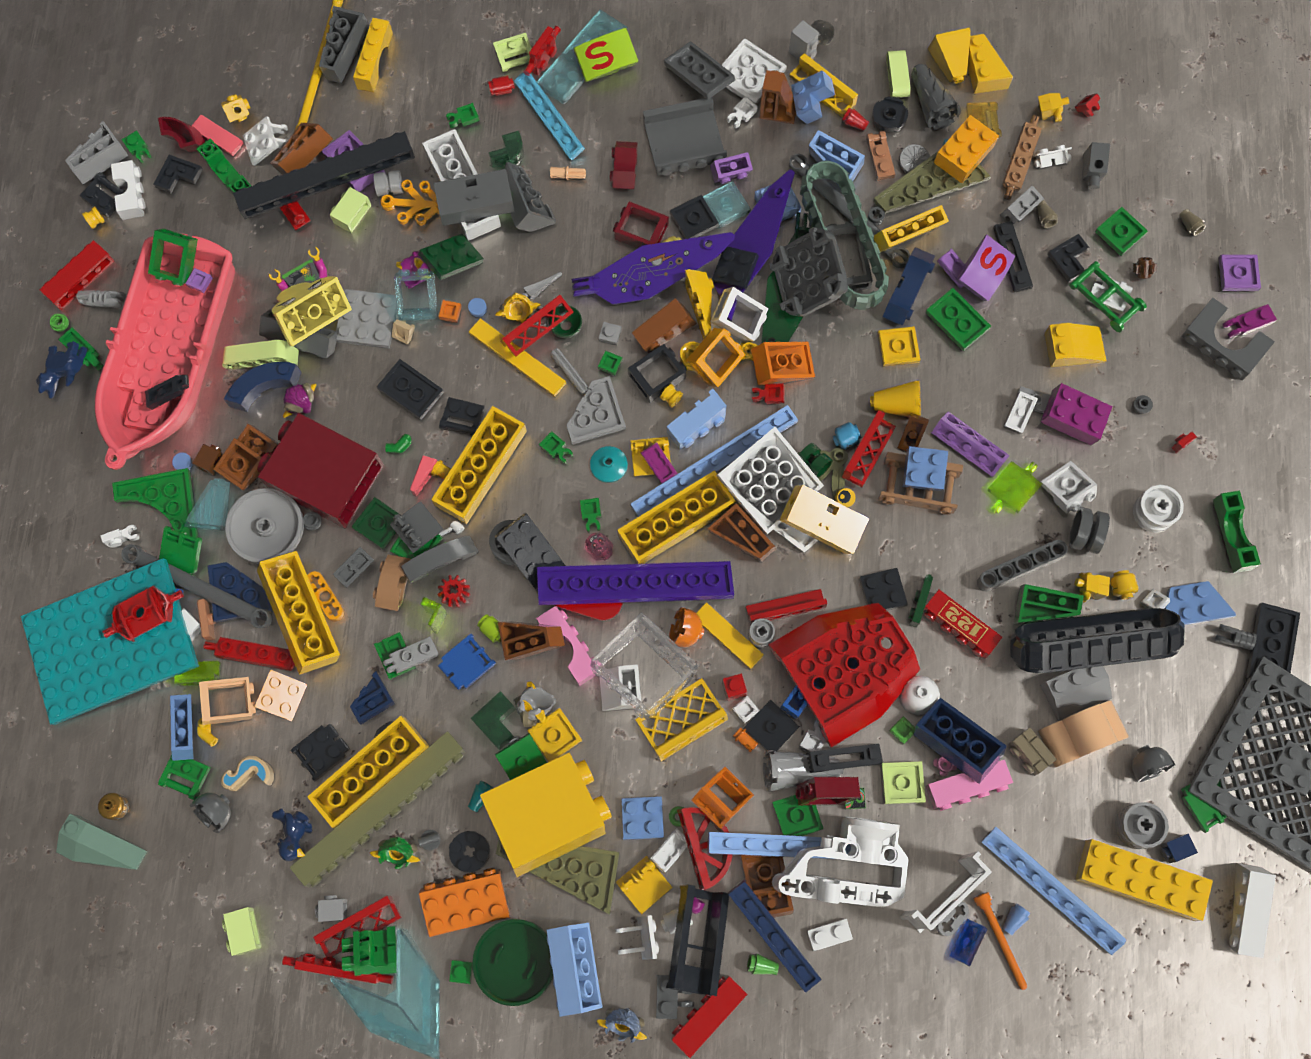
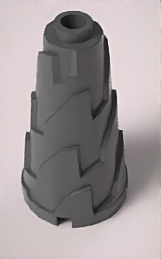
[911,64,961,130]

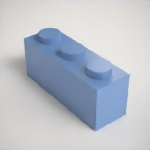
[170,694,193,761]

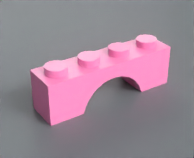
[536,606,600,686]

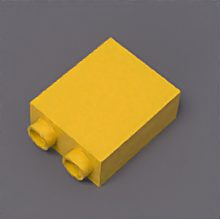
[480,752,612,877]

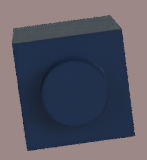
[1160,833,1198,863]

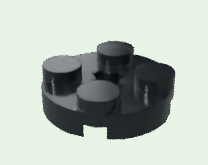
[872,97,908,132]
[449,831,490,872]

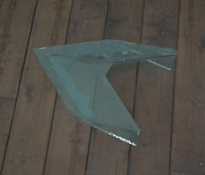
[330,929,440,1059]

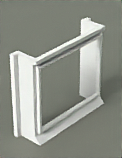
[900,851,992,933]

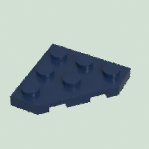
[207,562,273,623]

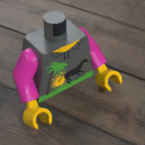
[268,247,327,291]

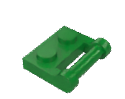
[158,755,211,800]

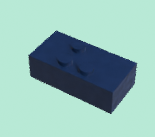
[914,697,1007,784]

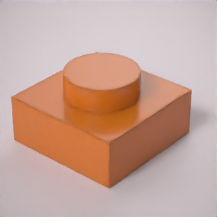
[438,300,462,323]

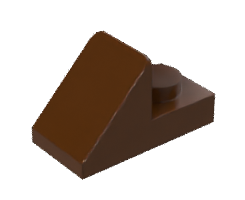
[897,413,929,451]

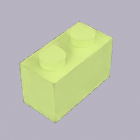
[330,187,371,233]
[222,907,261,956]

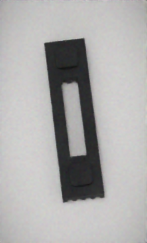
[993,221,1033,292]
[806,743,883,773]

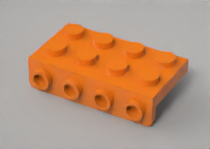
[419,867,510,937]

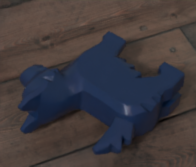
[36,341,87,399]

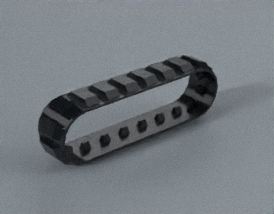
[1010,608,1185,673]

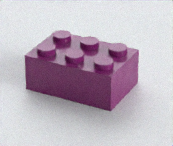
[1041,383,1113,445]

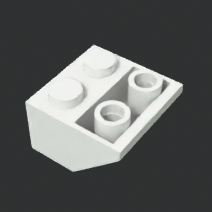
[599,664,642,711]

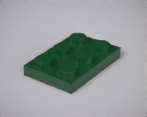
[418,233,484,280]

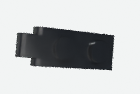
[145,375,189,410]

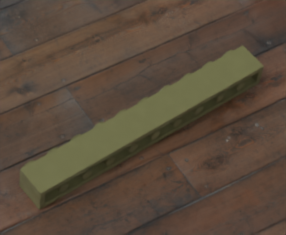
[290,731,466,887]

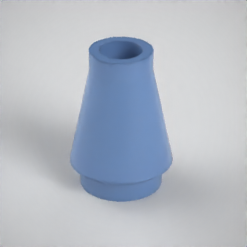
[1002,903,1031,935]

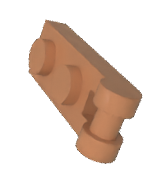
[866,131,896,181]

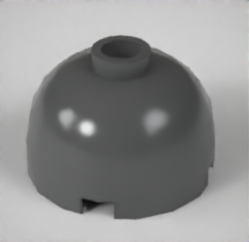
[1132,745,1176,782]
[190,793,231,833]

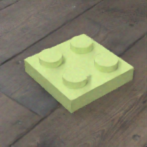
[881,761,926,804]

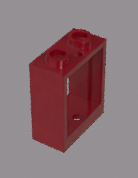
[613,201,669,249]
[795,777,861,806]

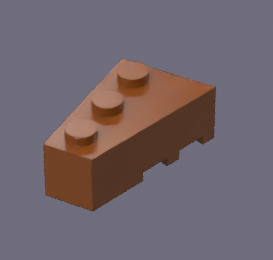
[759,70,796,124]
[632,298,697,353]
[707,503,776,562]

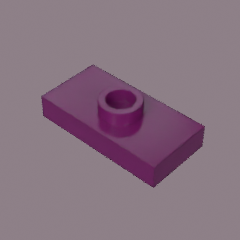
[641,442,678,484]

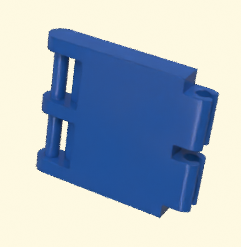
[438,634,496,690]

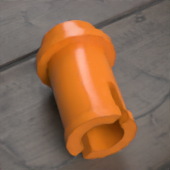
[733,727,758,752]

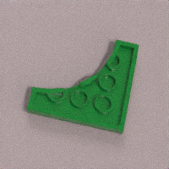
[112,468,198,538]

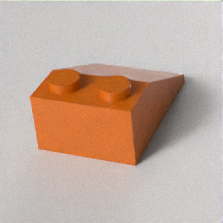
[751,342,815,385]

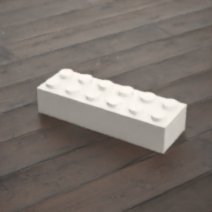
[422,129,501,241]

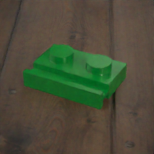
[374,632,416,680]

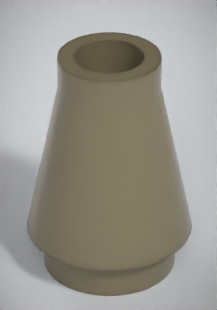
[1036,200,1058,228]
[1179,209,1206,236]

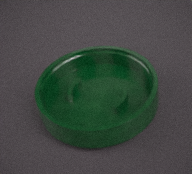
[472,919,554,1006]

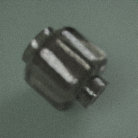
[811,20,834,45]

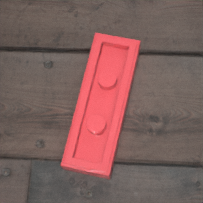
[192,115,244,156]

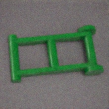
[1069,261,1147,333]

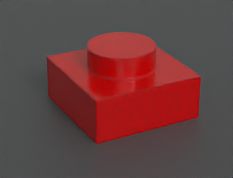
[1172,432,1197,454]

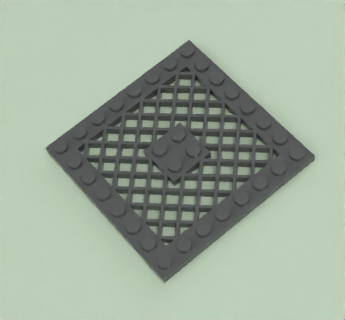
[1188,657,1311,871]

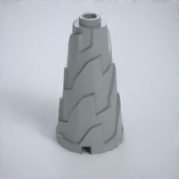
[763,750,844,791]

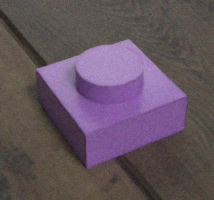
[185,268,213,293]

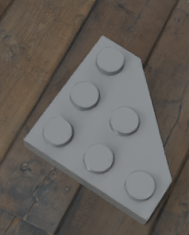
[566,376,626,445]

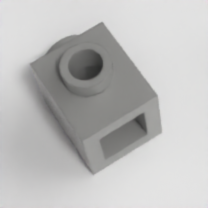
[315,895,347,922]

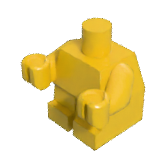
[1038,93,1070,122]
[1074,572,1110,603]

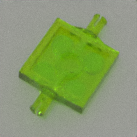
[987,461,1043,514]

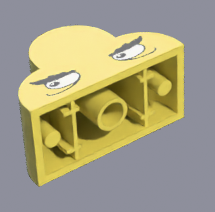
[272,276,352,346]

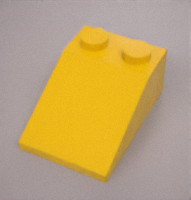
[1044,323,1106,368]

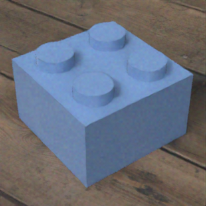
[902,446,948,491]

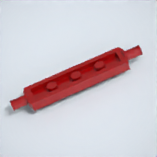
[203,637,295,671]
[282,953,394,985]

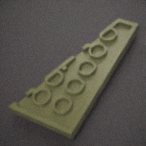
[873,151,991,214]
[496,838,620,915]

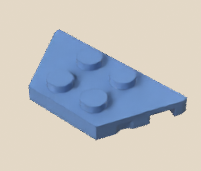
[1164,581,1236,625]

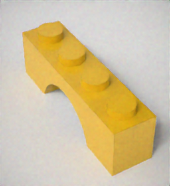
[353,18,393,92]

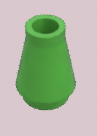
[747,953,779,975]

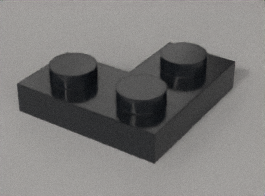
[153,155,203,193]
[1047,234,1090,282]

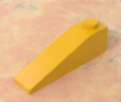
[685,269,714,340]

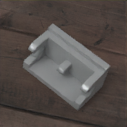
[1000,186,1044,224]

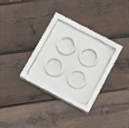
[722,38,787,105]

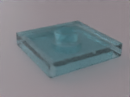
[703,181,751,228]

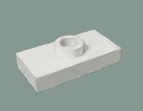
[650,828,687,873]

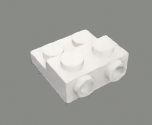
[1041,461,1097,514]

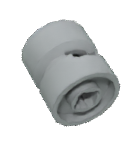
[374,170,403,197]
[748,619,775,649]

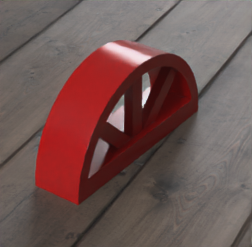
[677,807,732,890]

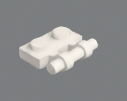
[1087,276,1133,315]

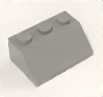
[1040,666,1112,721]

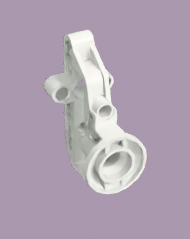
[772,816,908,907]

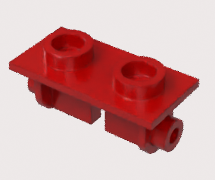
[280,201,311,230]

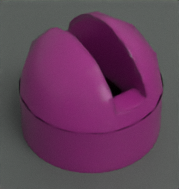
[692,897,705,914]

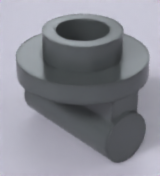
[418,830,441,851]

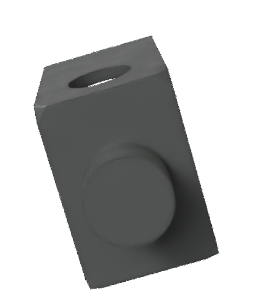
[1082,142,1110,189]

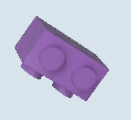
[710,152,753,184]

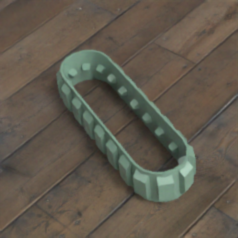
[800,161,889,310]

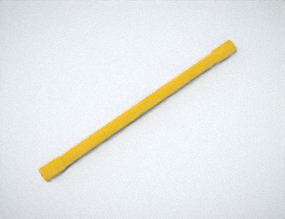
[294,0,343,132]

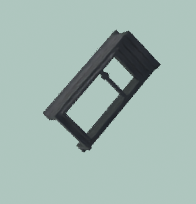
[666,884,729,996]

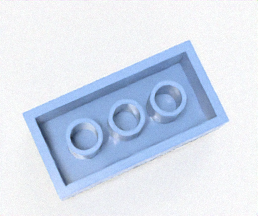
[547,923,602,1017]

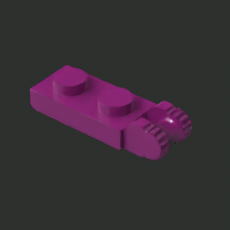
[1222,304,1277,338]

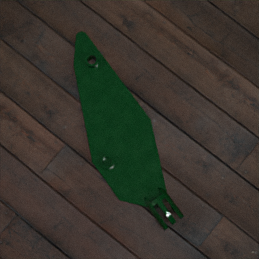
[761,212,813,343]

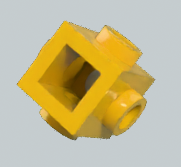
[221,94,251,122]

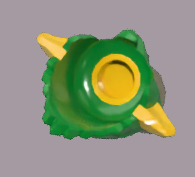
[369,837,420,869]

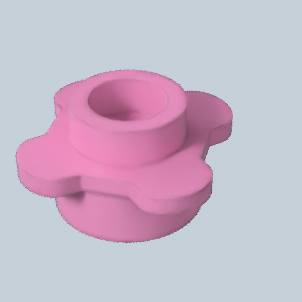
[933,757,957,776]

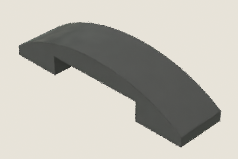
[401,536,479,583]

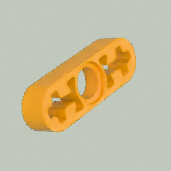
[307,571,345,622]

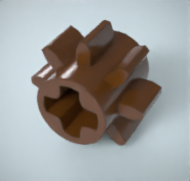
[1133,257,1157,279]

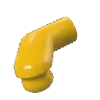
[197,718,218,747]

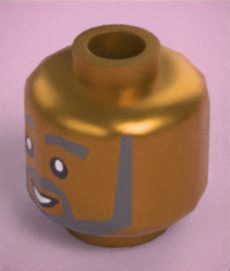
[98,793,129,820]

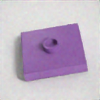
[1218,255,1261,291]

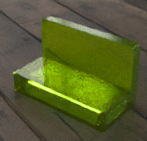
[420,597,447,633]
[174,661,220,686]

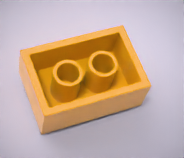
[934,115,999,183]

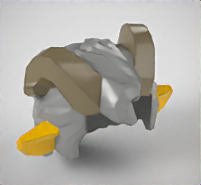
[514,681,556,727]

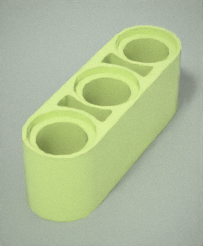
[886,50,910,98]

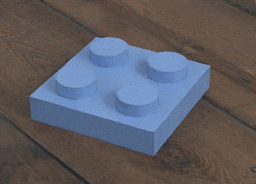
[622,796,664,840]

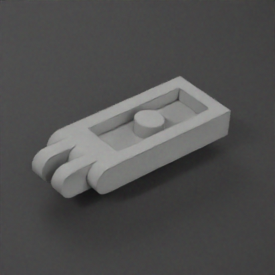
[383,637,439,673]

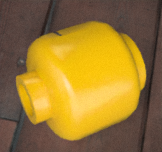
[1110,570,1139,600]

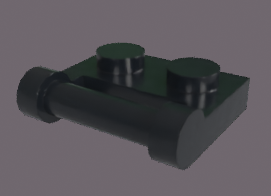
[80,172,126,218]
[439,397,485,436]

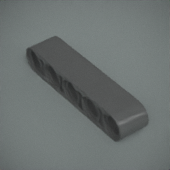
[977,540,1068,592]

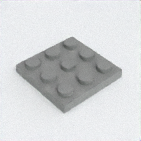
[336,289,400,349]

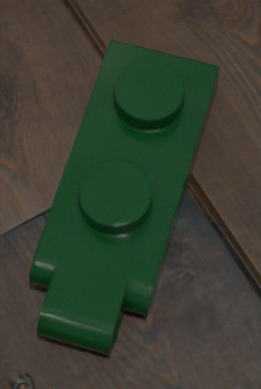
[908,574,933,628]

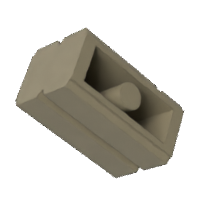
[1009,728,1057,776]

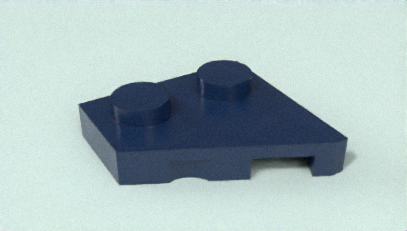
[350,672,395,725]

